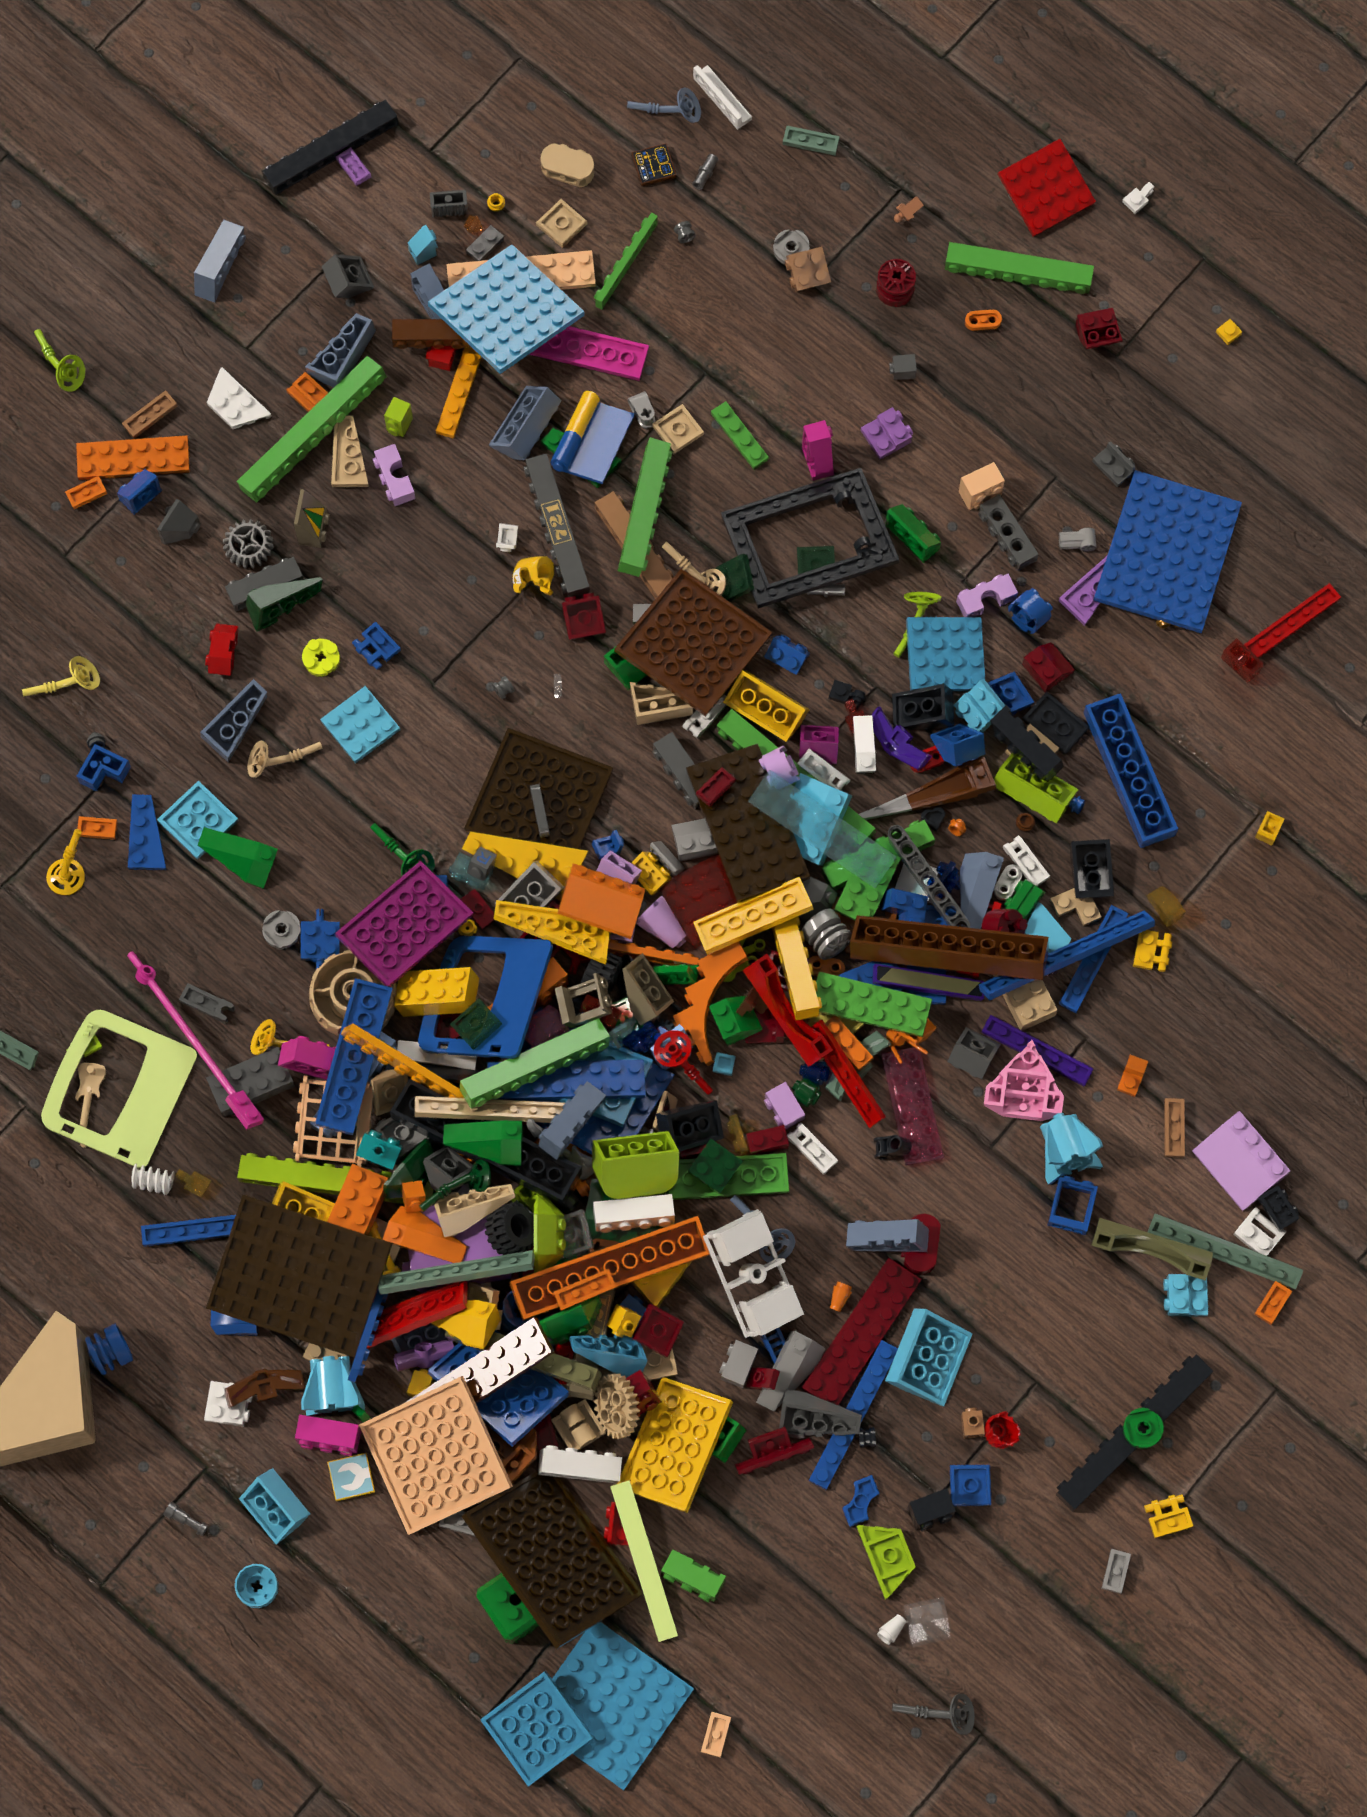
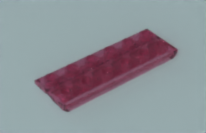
[881,1047,944,1166]

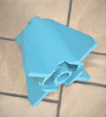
[1040,1113,1103,1185]
[301,1356,365,1416]

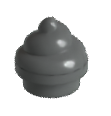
[87,732,106,749]

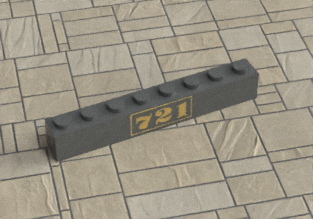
[523,453,590,597]

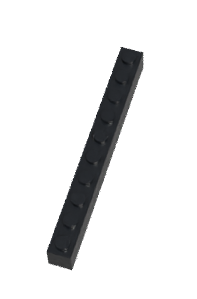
[1056,1354,1213,1512]

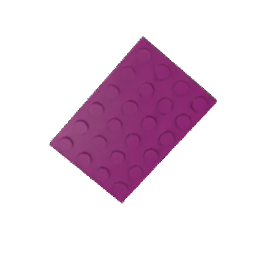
[335,861,473,987]

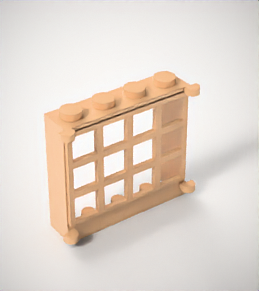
[293,1075,374,1167]

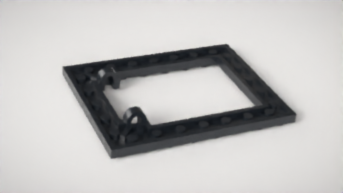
[721,468,899,609]

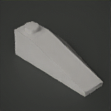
[756,1331,825,1411]

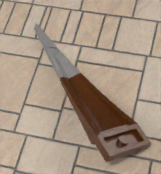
[859,757,996,820]

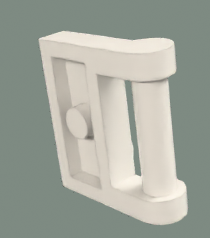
[1233,1207,1287,1256]

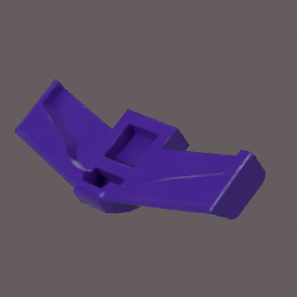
[872,707,932,770]

